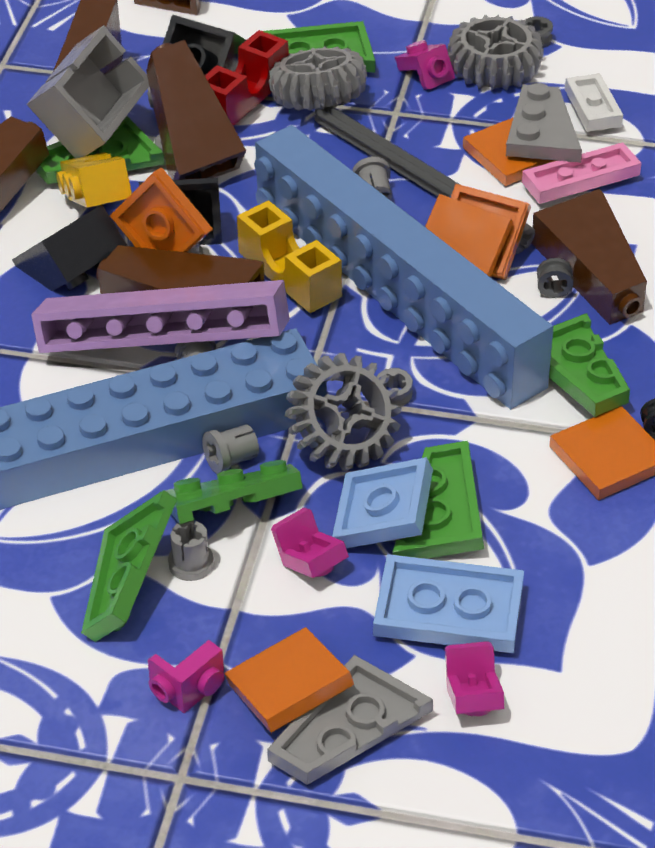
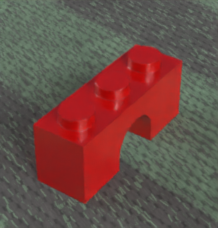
[205,30,289,126]

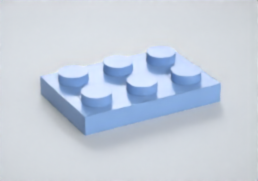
[373,554,524,653]

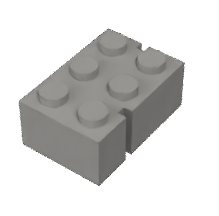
[26,25,149,158]

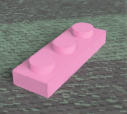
[522,142,642,204]

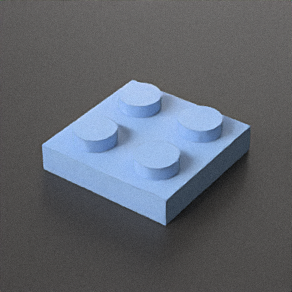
[332,457,433,548]

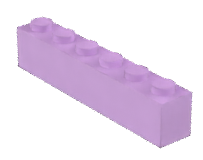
[31,280,290,353]

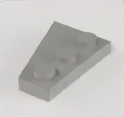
[506,83,582,163]
[267,655,433,785]

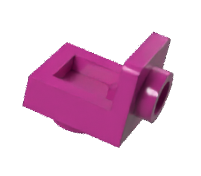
[395,40,455,89]
[271,508,349,578]
[148,640,225,713]
[445,641,505,717]

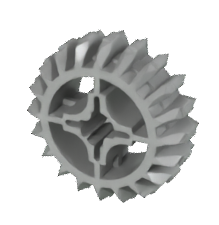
[447,14,544,91]
[269,46,367,111]
[285,353,402,471]

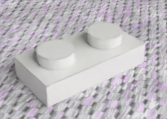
[565,73,623,132]

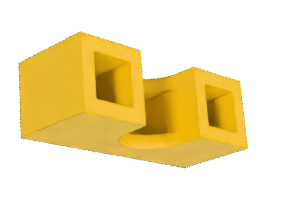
[56,152,132,208]
[237,200,342,313]

